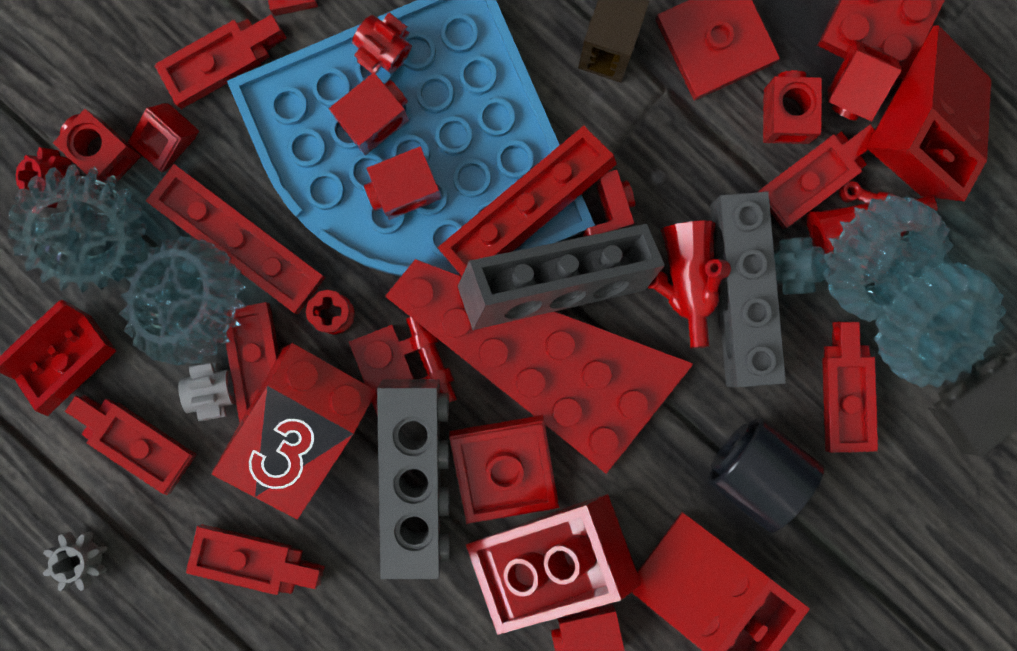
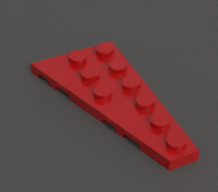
[385,259,693,474]

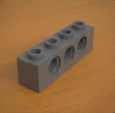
[710,192,786,387]
[458,224,665,330]
[377,379,450,579]

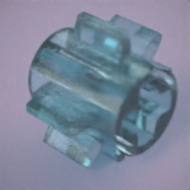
[774,237,828,295]

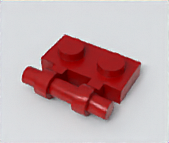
[349,317,457,417]

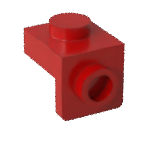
[583,170,635,237]

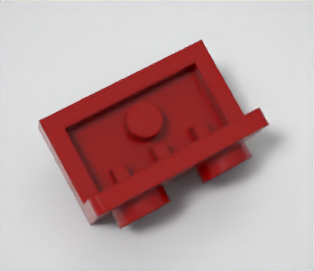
[0,300,117,416]

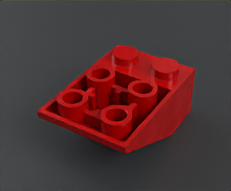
[866,25,991,202]
[632,512,810,651]

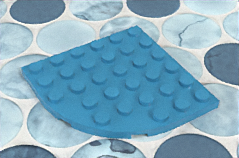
[227,0,595,276]

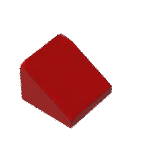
[128,103,199,173]

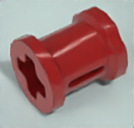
[306,290,355,335]

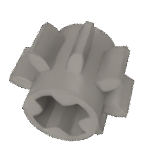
[178,362,236,421]
[43,531,107,591]

